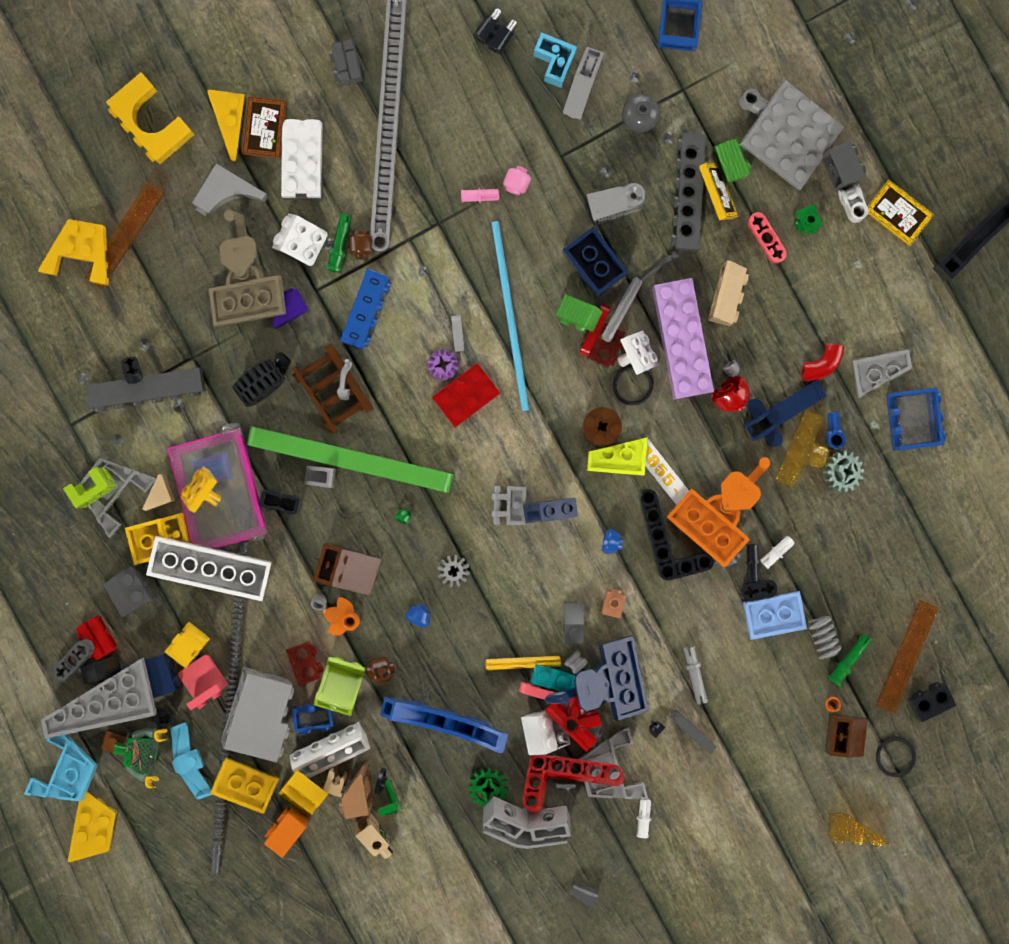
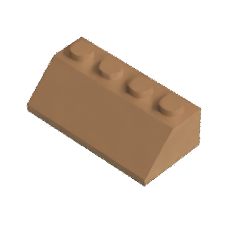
[339,761,375,819]

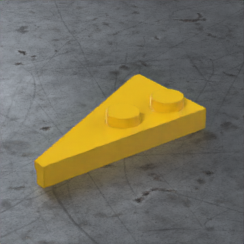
[208,90,246,162]

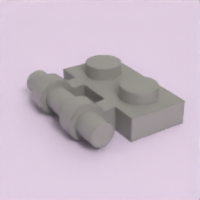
[491,486,526,525]

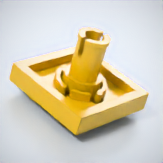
[181,466,221,513]

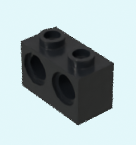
[907,682,957,722]

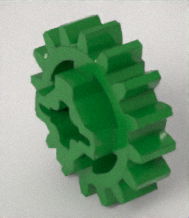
[468,767,509,808]

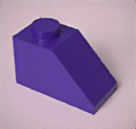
[272,288,310,329]

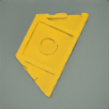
[68,790,117,862]

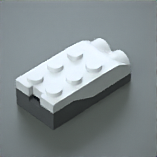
[281,119,323,201]

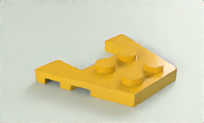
[38,219,109,286]

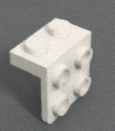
[272,213,328,266]

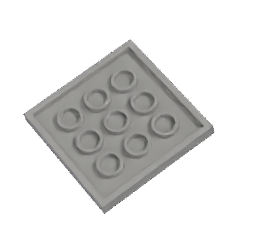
[740,80,844,190]

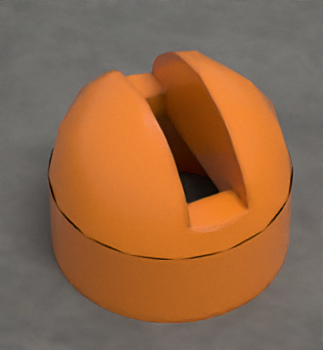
[825,697,841,713]

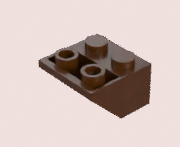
[825,714,868,758]

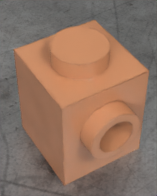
[601,588,626,618]

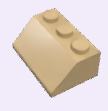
[708,260,748,326]

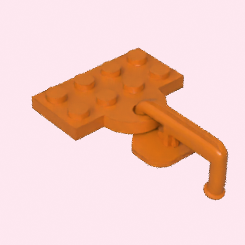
[667,457,771,568]

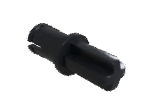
[745,544,761,582]

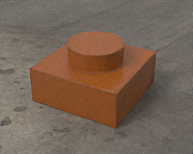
[101,730,127,753]

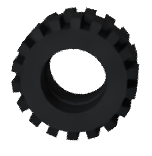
[232,359,285,407]

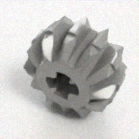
[438,555,470,587]

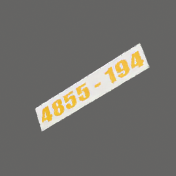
[645,439,689,505]

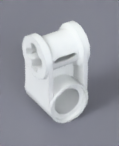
[838,184,868,223]

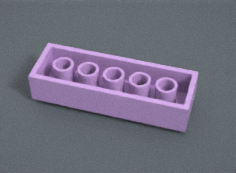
[652,278,714,400]

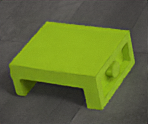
[314,657,366,716]

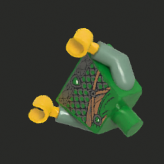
[113,727,167,788]

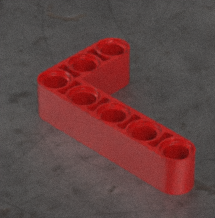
[522,755,625,813]

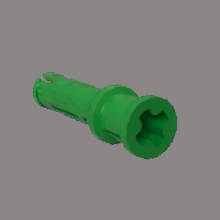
[325,213,352,273]
[826,633,873,688]

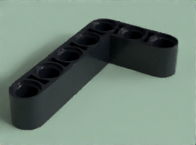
[638,489,714,581]

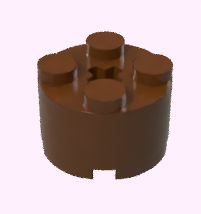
[582,407,622,446]

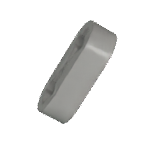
[451,315,465,352]

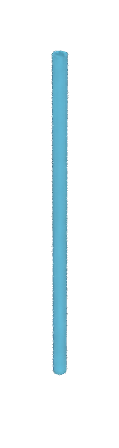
[491,221,529,411]

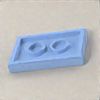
[743,591,807,640]

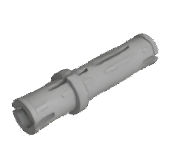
[683,646,708,705]

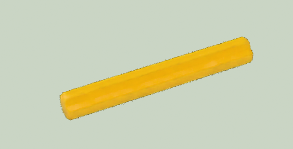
[486,656,561,670]

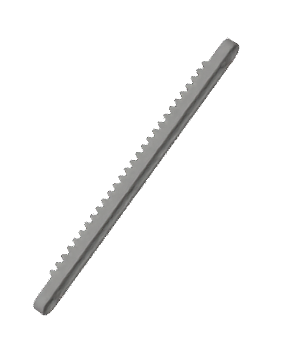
[370,0,407,252]

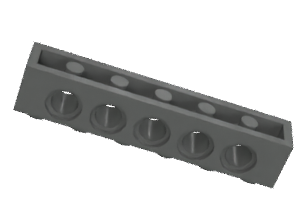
[671,133,706,252]

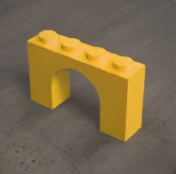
[106,72,195,164]

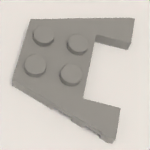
[79,458,156,538]
[578,726,648,800]

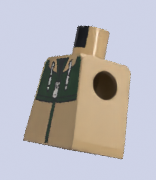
[355,812,393,859]

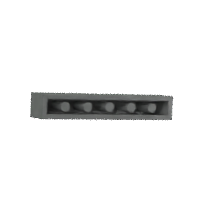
[85,368,206,412]

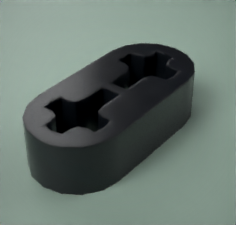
[121,357,143,384]
[740,579,777,601]

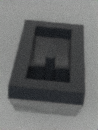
[80,655,121,684]

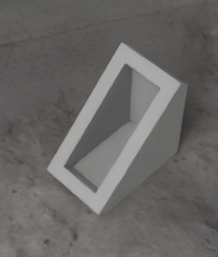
[304,465,336,488]

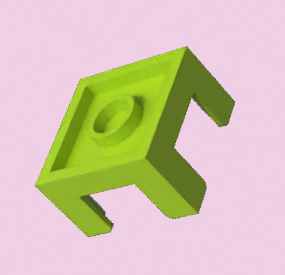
[63,467,118,508]

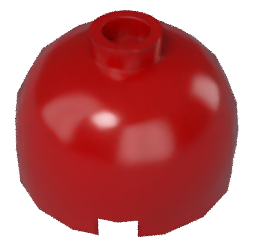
[711,376,750,412]

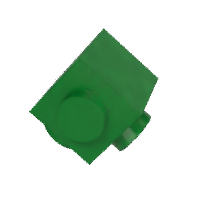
[793,204,823,236]

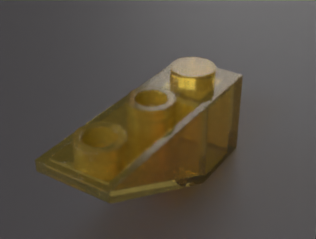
[827,812,889,847]

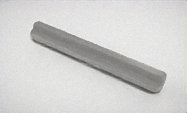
[601,277,643,342]

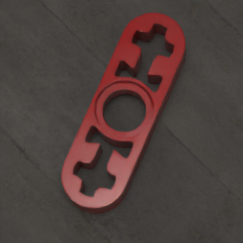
[579,303,611,357]

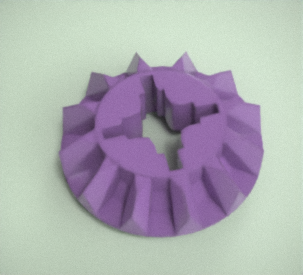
[428,349,458,380]

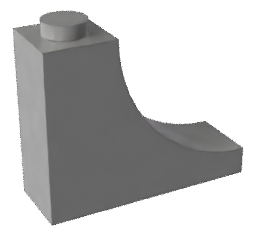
[563,47,604,120]
[193,164,268,216]

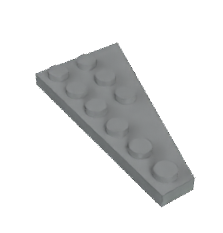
[41,658,157,739]

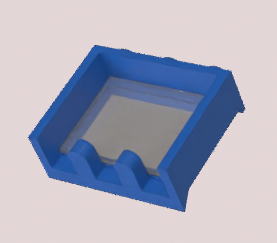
[886,388,946,451]

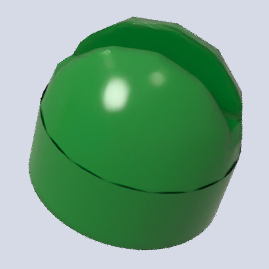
[394,509,411,525]

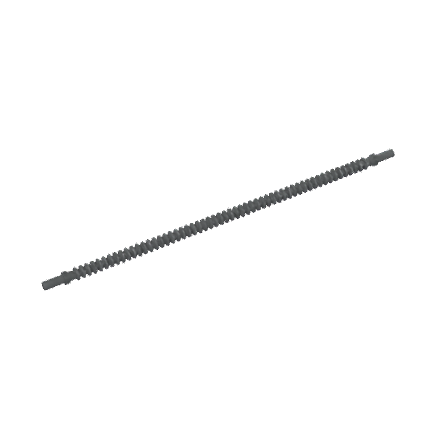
[211,510,251,874]

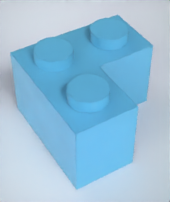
[534,32,577,88]

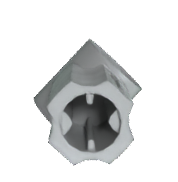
[739,89,769,117]

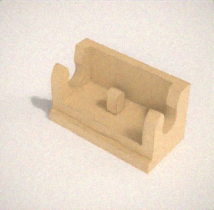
[323,765,348,797]

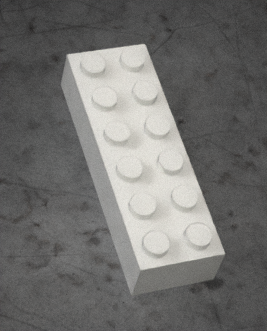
[146,536,272,601]

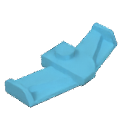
[170,721,212,799]

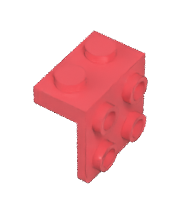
[178,654,229,710]

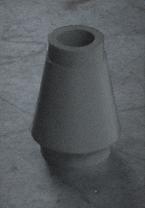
[570,883,599,907]

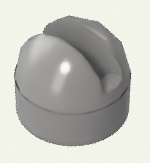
[723,360,740,377]
[311,593,327,610]

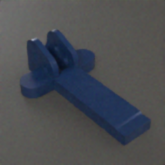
[743,380,827,447]

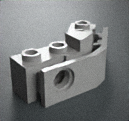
[483,796,571,849]

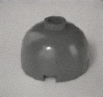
[622,93,660,134]

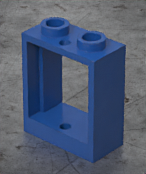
[657,0,702,52]

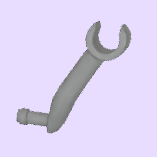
[337,359,352,400]

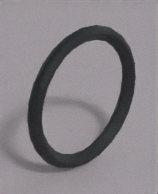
[613,365,653,405]
[876,737,916,777]

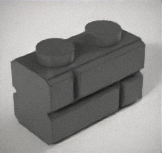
[329,40,363,86]

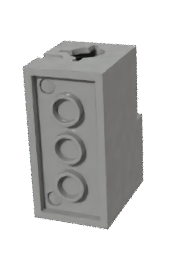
[221,667,294,762]

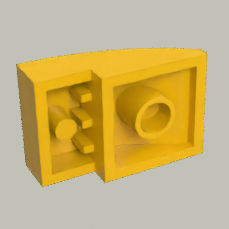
[125,513,191,565]
[278,770,328,817]

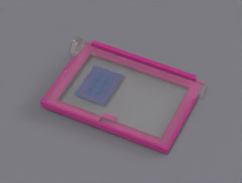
[167,423,268,549]

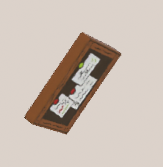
[242,96,287,159]

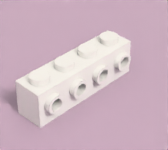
[289,722,370,778]

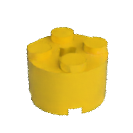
[165,622,210,668]

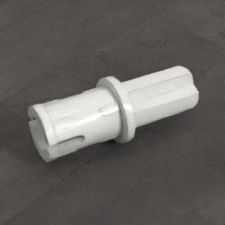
[760,536,795,569]
[636,799,652,838]

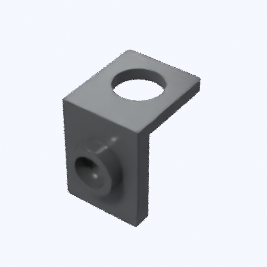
[555,764,575,791]

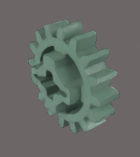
[823,450,864,492]

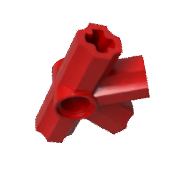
[544,696,601,752]

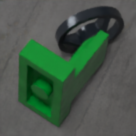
[375,768,403,817]

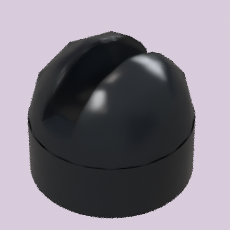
[274,352,291,368]
[649,721,666,739]

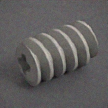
[808,616,841,659]

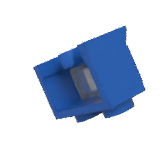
[292,704,335,734]

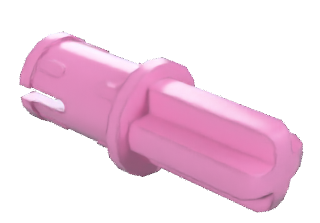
[461,188,499,203]

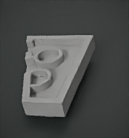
[851,349,912,398]

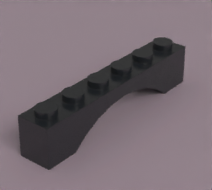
[933,194,1009,282]

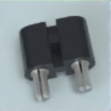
[473,9,517,54]

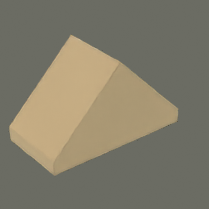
[142,474,175,511]

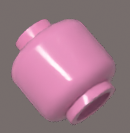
[503,166,531,196]

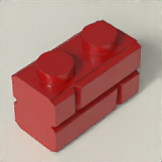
[76,615,119,661]

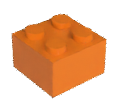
[264,805,311,858]

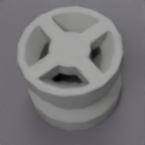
[564,650,588,675]

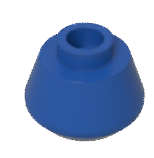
[602,528,624,554]
[405,603,430,628]

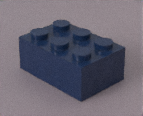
[562,226,629,298]

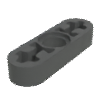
[53,639,95,681]
[670,710,717,754]

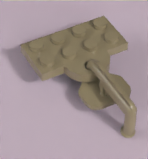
[209,210,286,327]

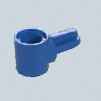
[825,412,846,449]

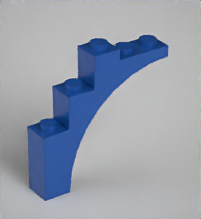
[380,697,508,753]

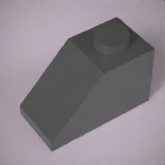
[563,603,584,644]

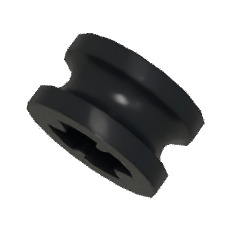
[156,709,175,728]

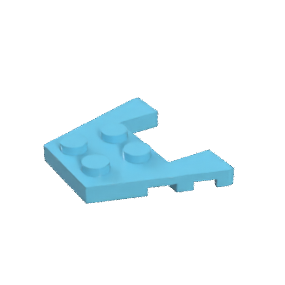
[24,734,98,801]

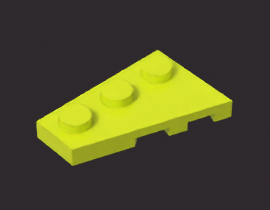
[587,437,648,476]

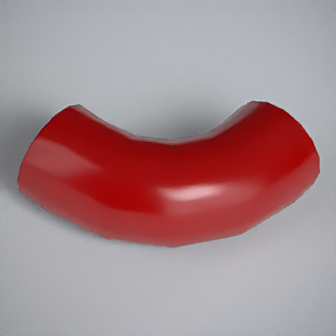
[801,344,844,381]

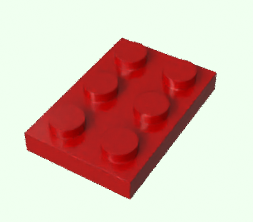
[432,363,501,428]

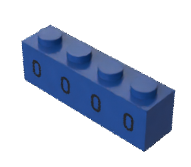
[340,269,392,350]

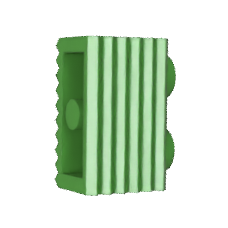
[713,138,751,185]
[555,294,602,333]

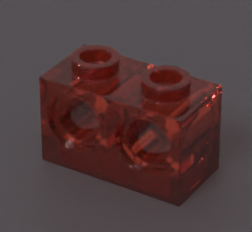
[587,323,625,369]
[286,640,324,686]

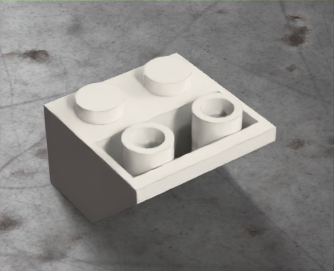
[521,711,571,755]

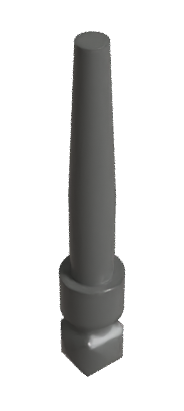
[640,251,679,281]

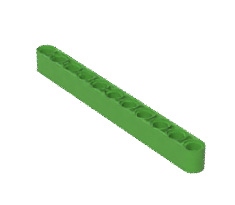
[246,426,454,493]

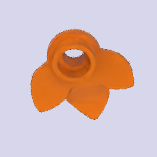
[323,597,360,636]

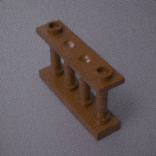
[292,344,374,434]

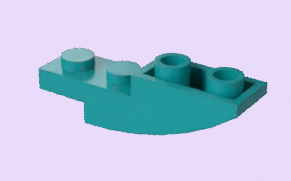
[530,664,605,704]

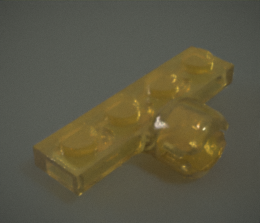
[776,410,830,488]

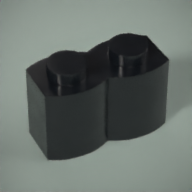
[259,490,303,515]

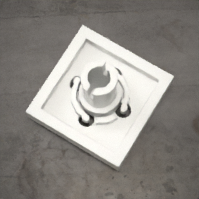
[618,331,659,375]

